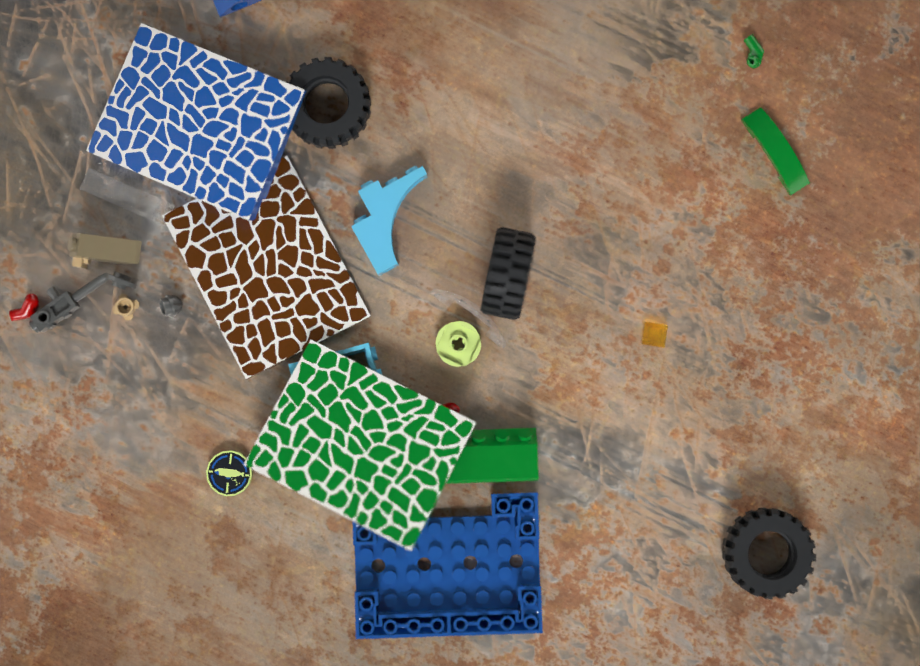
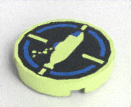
[206,450,253,496]

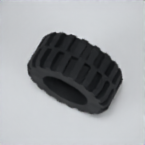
[287,57,371,149]
[480,227,536,320]
[722,508,816,599]

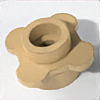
[112,294,140,321]

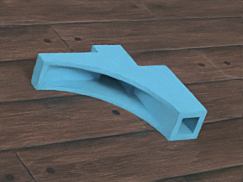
[351,166,427,276]

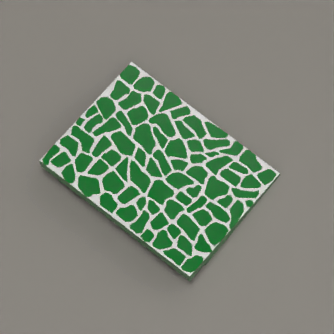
[244,340,477,551]

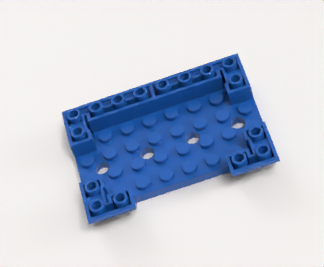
[352,492,543,639]

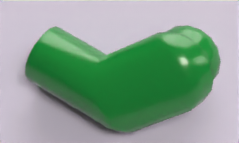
[744,34,764,68]

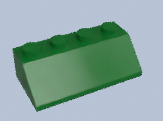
[446,428,539,484]

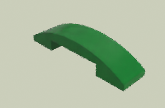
[741,107,810,196]

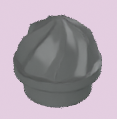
[159,295,183,317]

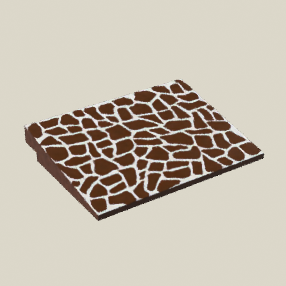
[162,156,371,379]

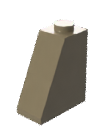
[68,233,142,265]

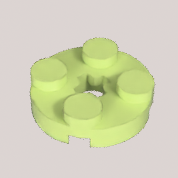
[436,321,481,367]

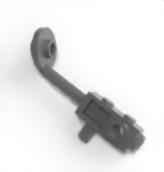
[29,271,137,333]

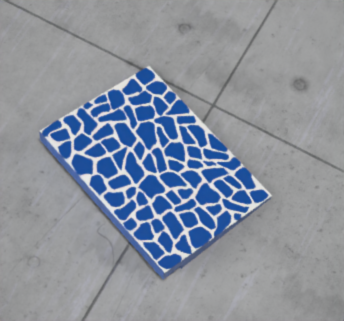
[86,23,306,221]

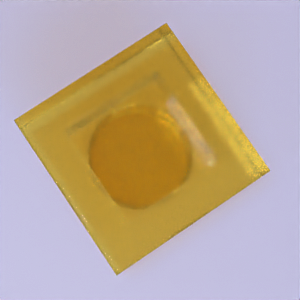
[641,322,668,348]

